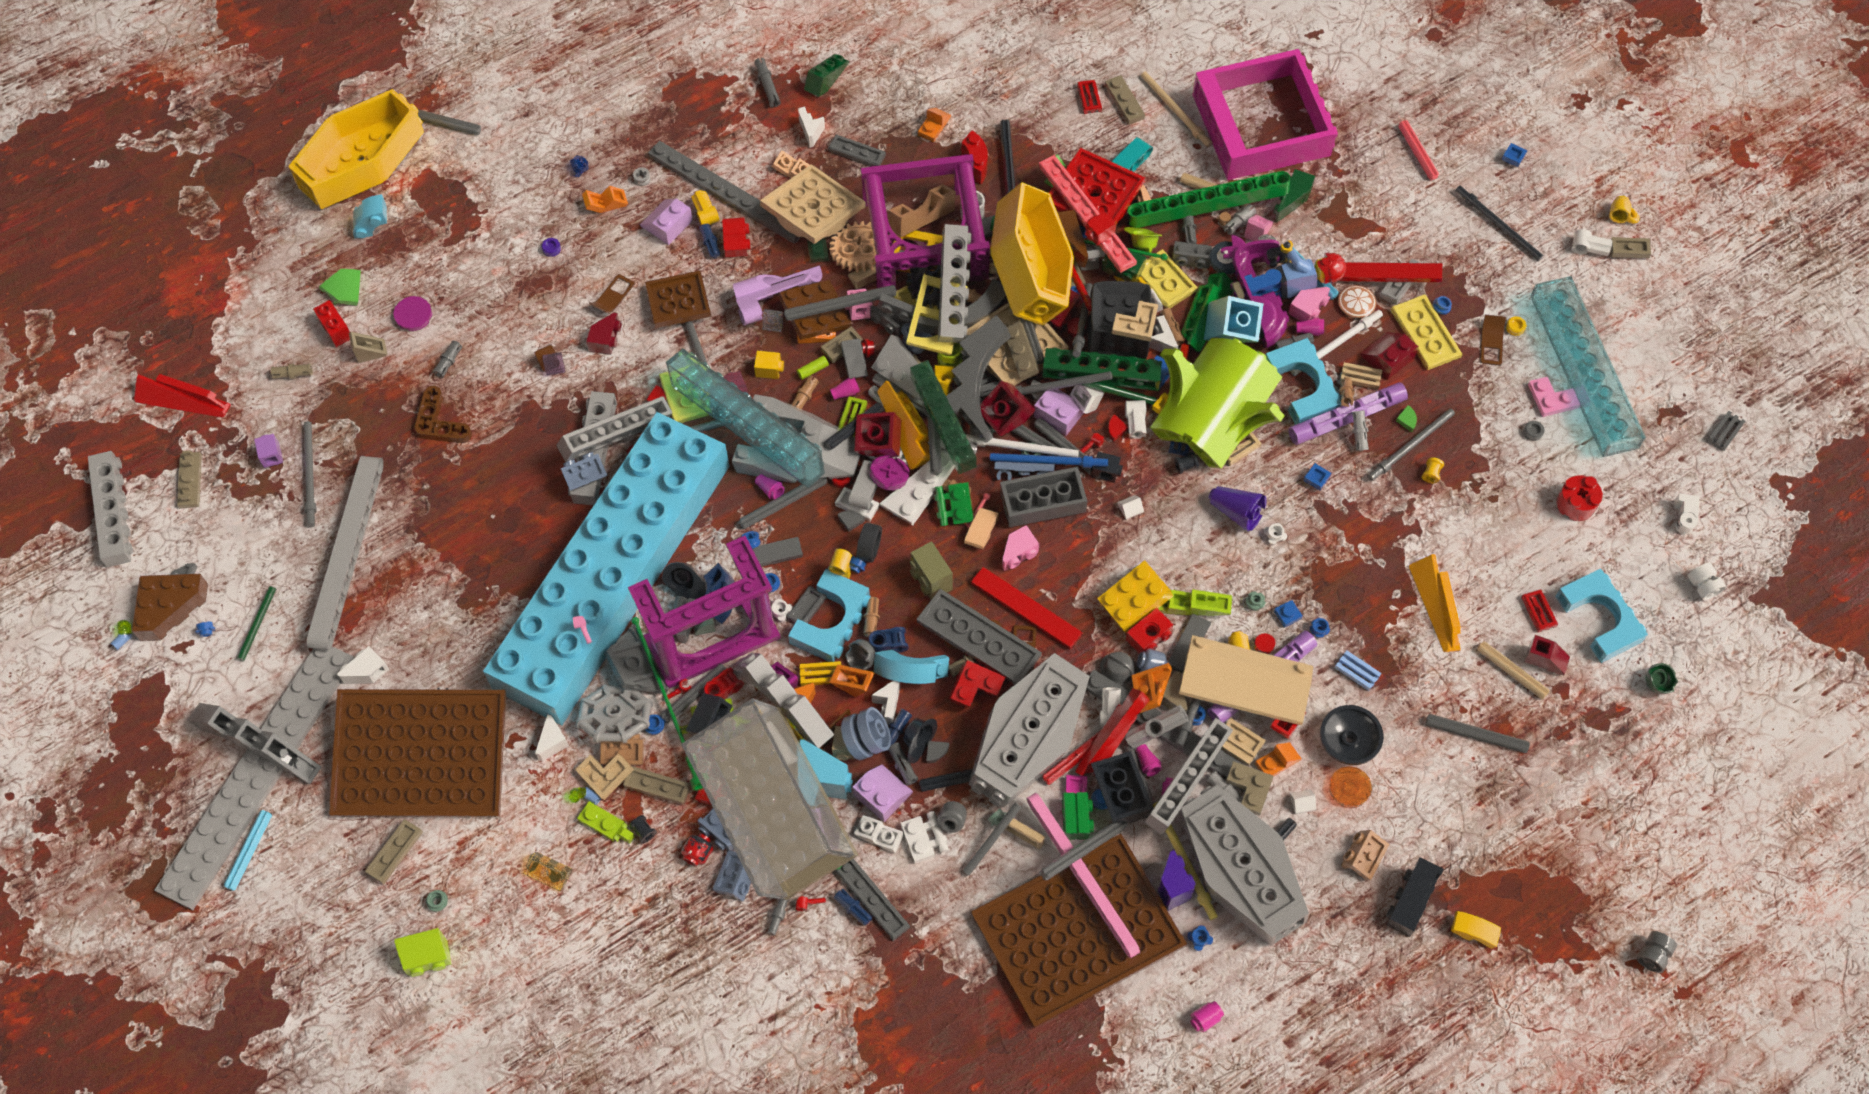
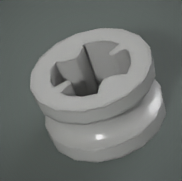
[633,167,651,186]

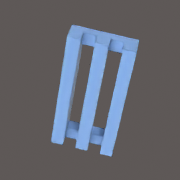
[1334,650,1381,691]

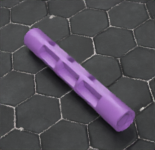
[1288,382,1408,445]
[1207,630,1317,723]

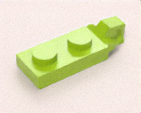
[577,801,635,844]

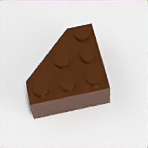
[132,574,208,641]

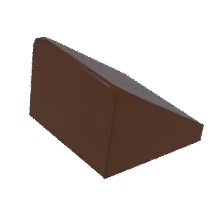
[534,344,560,372]

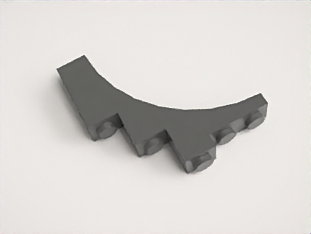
[944,315,1011,442]

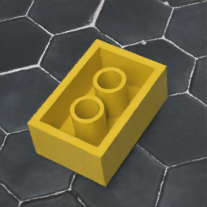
[1097,560,1173,634]

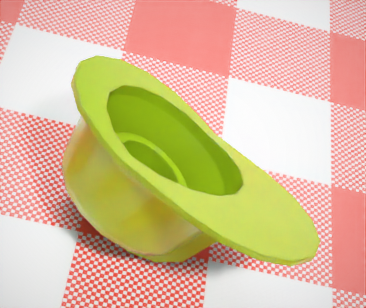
[1124,227,1162,253]

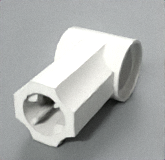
[1572,229,1612,256]
[1125,400,1146,439]
[1099,687,1121,729]

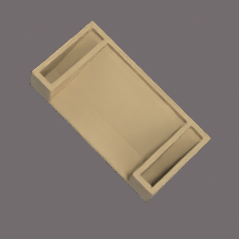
[1179,635,1313,725]

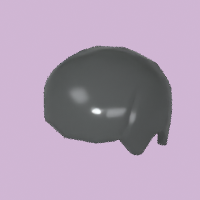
[846,639,875,670]

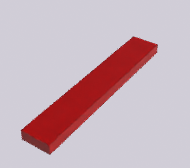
[1339,262,1443,283]
[971,567,1082,650]

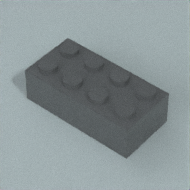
[1000,467,1087,527]

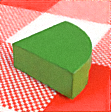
[1396,405,1417,432]

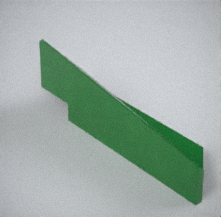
[1181,273,1233,352]

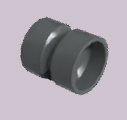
[1637,931,1677,973]

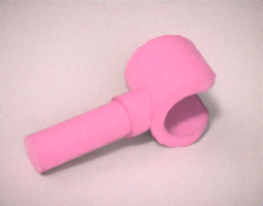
[573,616,592,644]

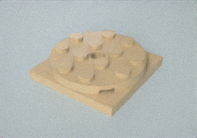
[760,165,865,244]
[963,302,1068,386]

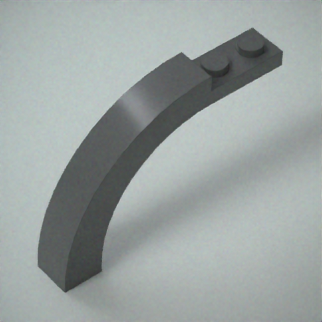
[877,279,1006,335]

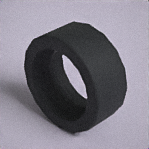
[856,522,882,563]

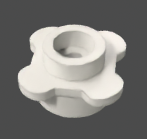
[1264,523,1287,545]
[771,599,792,622]

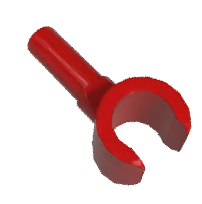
[1080,433,1104,453]
[667,679,691,699]
[795,896,826,911]

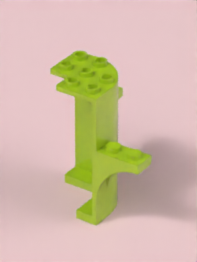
[1150,338,1284,469]

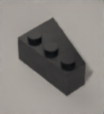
[1385,857,1444,937]

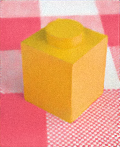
[754,351,784,379]

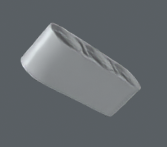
[848,460,877,510]

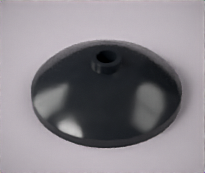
[1320,705,1384,765]

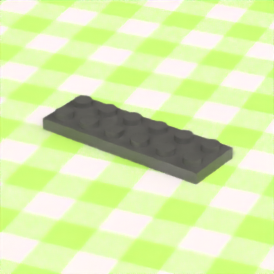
[917,589,1042,685]

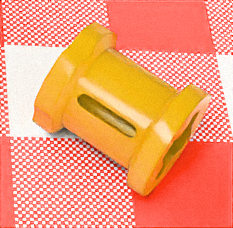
[1422,457,1444,484]

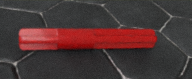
[1042,730,1101,785]

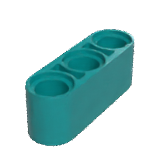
[1111,137,1153,172]

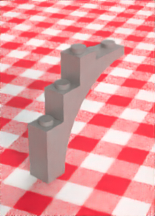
[733,653,834,748]

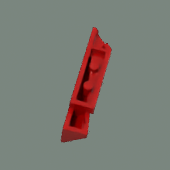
[134,374,231,418]
[1075,688,1150,776]

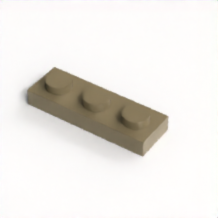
[1105,75,1145,125]
[1007,321,1040,380]
[623,766,691,805]
[365,819,423,885]

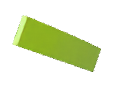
[1158,589,1232,616]

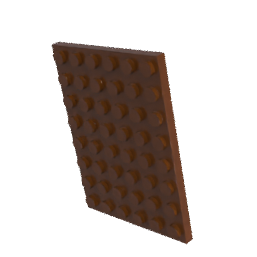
[329,689,506,817]
[971,834,1187,1028]

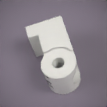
[1673,493,1699,535]

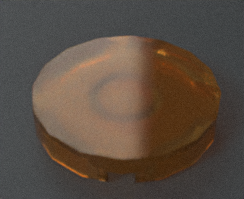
[1329,766,1372,808]

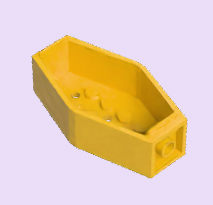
[288,89,424,209]
[990,182,1074,326]

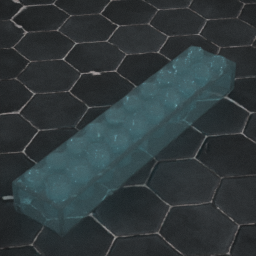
[1530,276,1646,457]
[666,348,825,488]

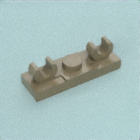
[177,450,202,509]

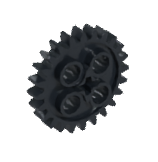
[906,263,967,310]

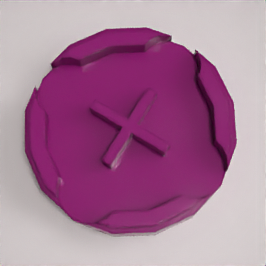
[393,296,433,332]
[870,455,909,490]

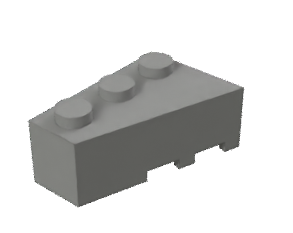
[871,335,934,400]

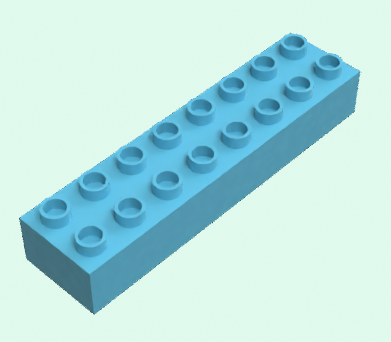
[483,412,730,726]

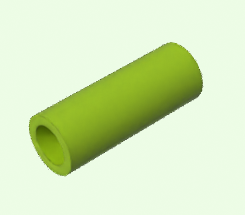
[797,356,829,380]

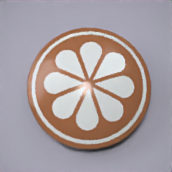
[1338,285,1376,319]

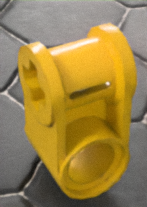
[934,365,954,398]

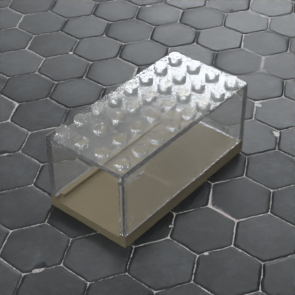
[681,698,859,900]

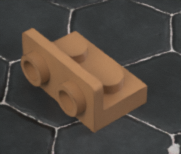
[600,734,645,765]
[1341,830,1390,880]

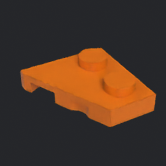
[1132,663,1172,713]

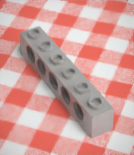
[938,224,971,343]
[568,391,617,505]
[556,396,672,462]
[88,451,133,567]
[1144,718,1233,835]

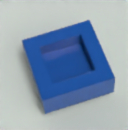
[1502,143,1528,167]
[1303,463,1332,491]
[1274,600,1303,628]

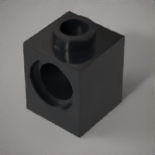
[1092,452,1123,483]

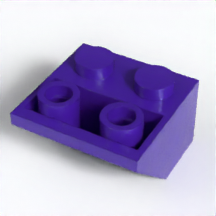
[1157,850,1195,911]

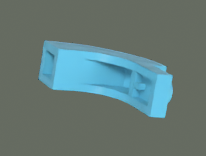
[874,650,949,684]

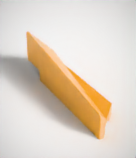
[877,381,930,469]
[1409,554,1461,652]

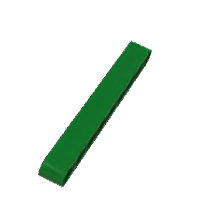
[1128,171,1290,228]

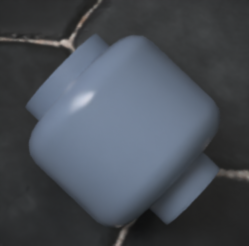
[1137,648,1169,672]

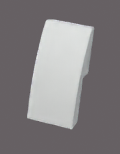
[854,815,904,853]

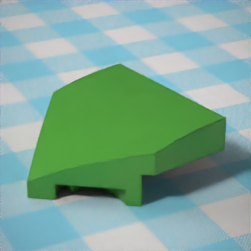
[319,269,361,306]

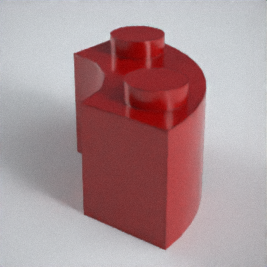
[961,130,988,185]

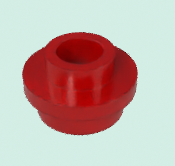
[861,339,875,358]

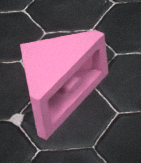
[1244,215,1273,241]

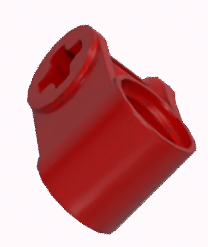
[704,667,744,700]

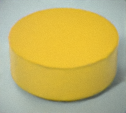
[1506,316,1527,336]

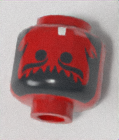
[681,833,713,867]

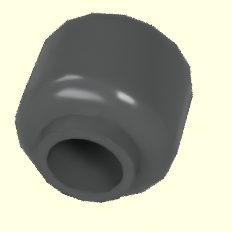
[937,801,967,833]

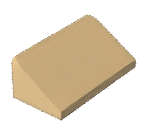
[848,264,876,289]

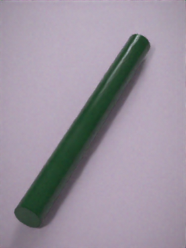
[1082,382,1157,405]
[237,586,277,662]

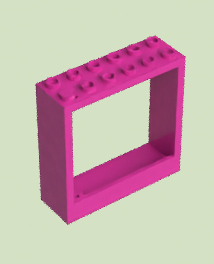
[1192,49,1338,181]

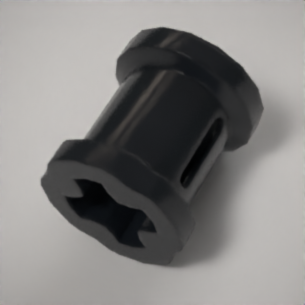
[1174,452,1199,474]
[629,815,657,844]

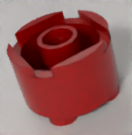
[1556,475,1603,521]

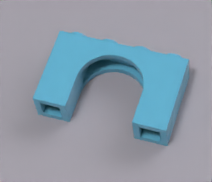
[1266,338,1341,425]
[1555,568,1648,663]
[788,569,871,662]

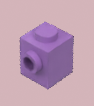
[254,434,283,468]

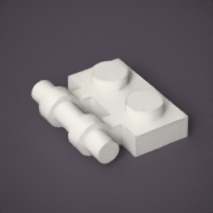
[901,811,949,864]

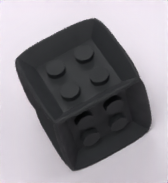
[1088,281,1152,359]

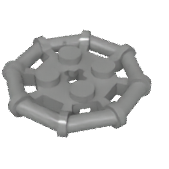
[576,684,653,743]

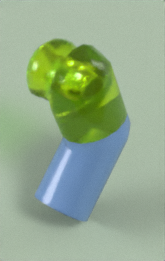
[111,620,132,650]
[568,787,601,805]

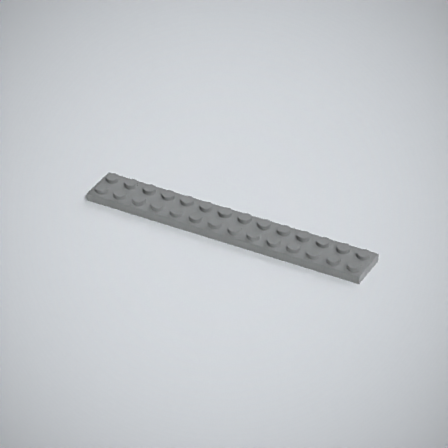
[155,647,354,911]

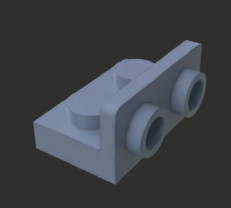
[561,452,607,491]
[697,806,748,851]
[712,850,759,901]

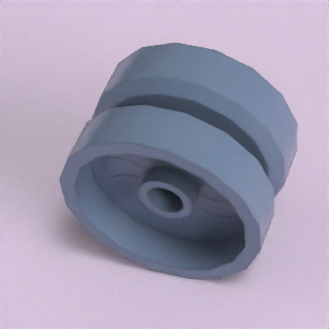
[841,707,891,760]

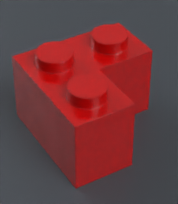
[948,660,1005,708]

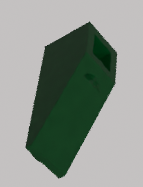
[804,54,849,97]
[1273,169,1316,223]

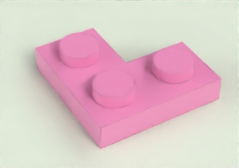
[1528,377,1580,417]

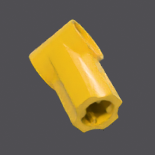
[691,190,720,225]
[828,549,852,579]

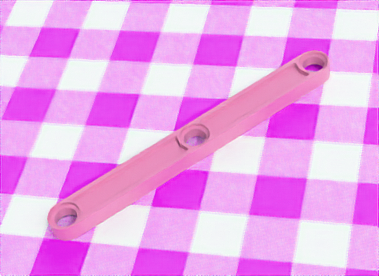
[1026,793,1140,958]

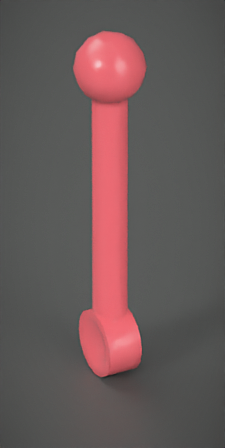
[966,493,990,528]

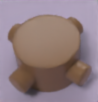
[1217,211,1233,226]

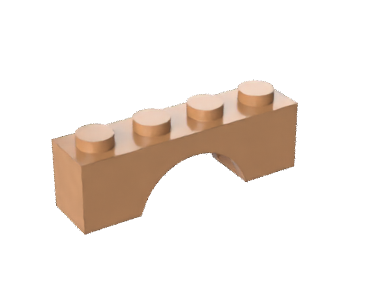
[888,184,956,237]

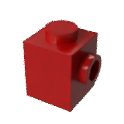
[1085,211,1116,246]

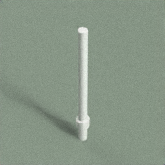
[1291,310,1383,376]
[962,434,1079,457]

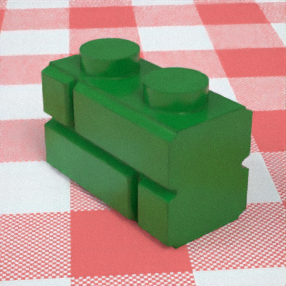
[1062,792,1094,840]

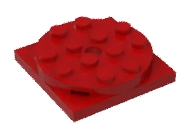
[1049,147,1146,227]

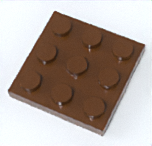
[645,270,712,329]
[777,280,853,340]

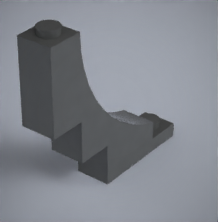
[188,703,321,785]

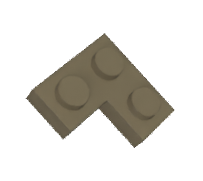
[1226,761,1274,816]

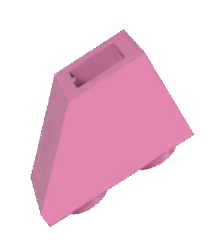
[1288,287,1330,321]
[1002,525,1039,571]

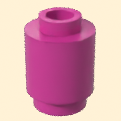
[1190,1001,1224,1033]

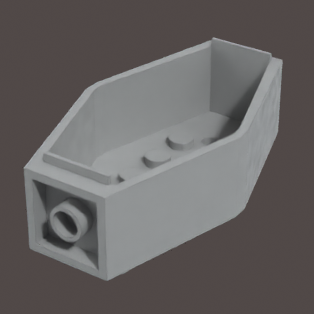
[968,653,1090,808]
[1181,785,1309,946]

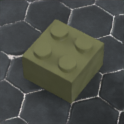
[909,541,953,600]

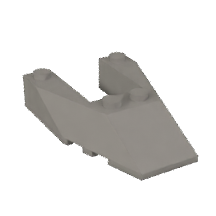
[732,394,861,483]

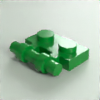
[934,482,974,526]

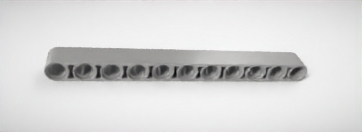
[307,456,383,650]

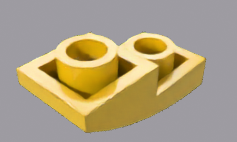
[1451,911,1501,949]

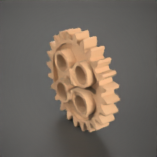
[830,221,876,272]

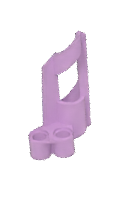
[733,265,822,326]

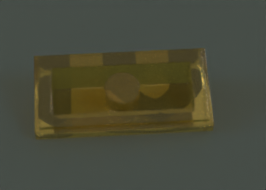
[523,852,573,891]

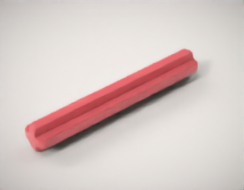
[1398,120,1439,181]

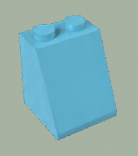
[1204,296,1263,343]
[800,739,853,799]

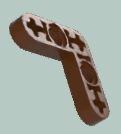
[415,385,472,443]

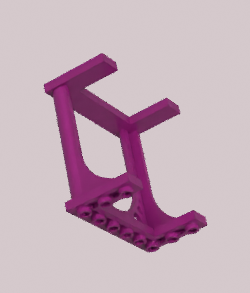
[861,154,990,288]
[628,536,781,689]

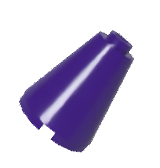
[1209,486,1267,531]

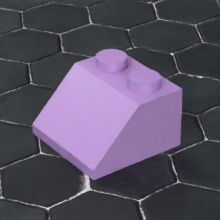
[640,198,693,245]
[1034,389,1083,436]
[852,765,913,822]

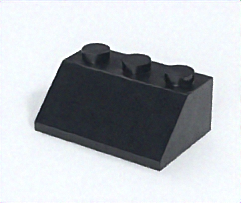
[1091,751,1153,823]

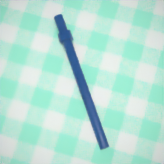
[990,453,1108,468]

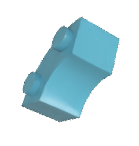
[353,194,387,238]

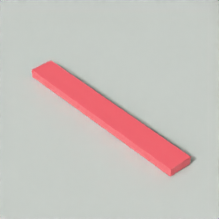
[1039,155,1137,273]

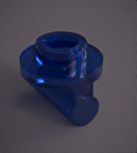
[570,155,589,177]

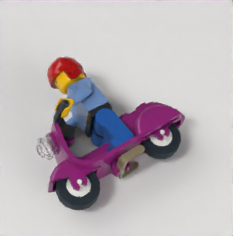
[1210,234,1347,348]

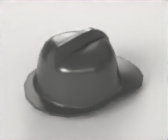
[1100,652,1140,692]

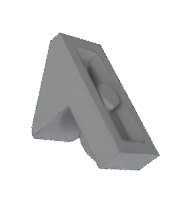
[1080,244,1105,270]

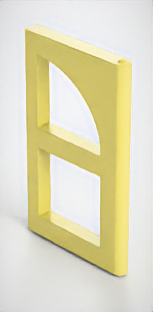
[906,274,968,356]

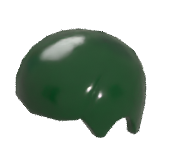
[1645,663,1678,694]

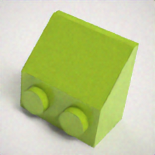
[394,928,452,977]

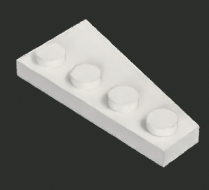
[880,451,958,525]

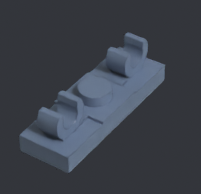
[995,461,1054,480]

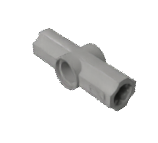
[1125,705,1189,749]

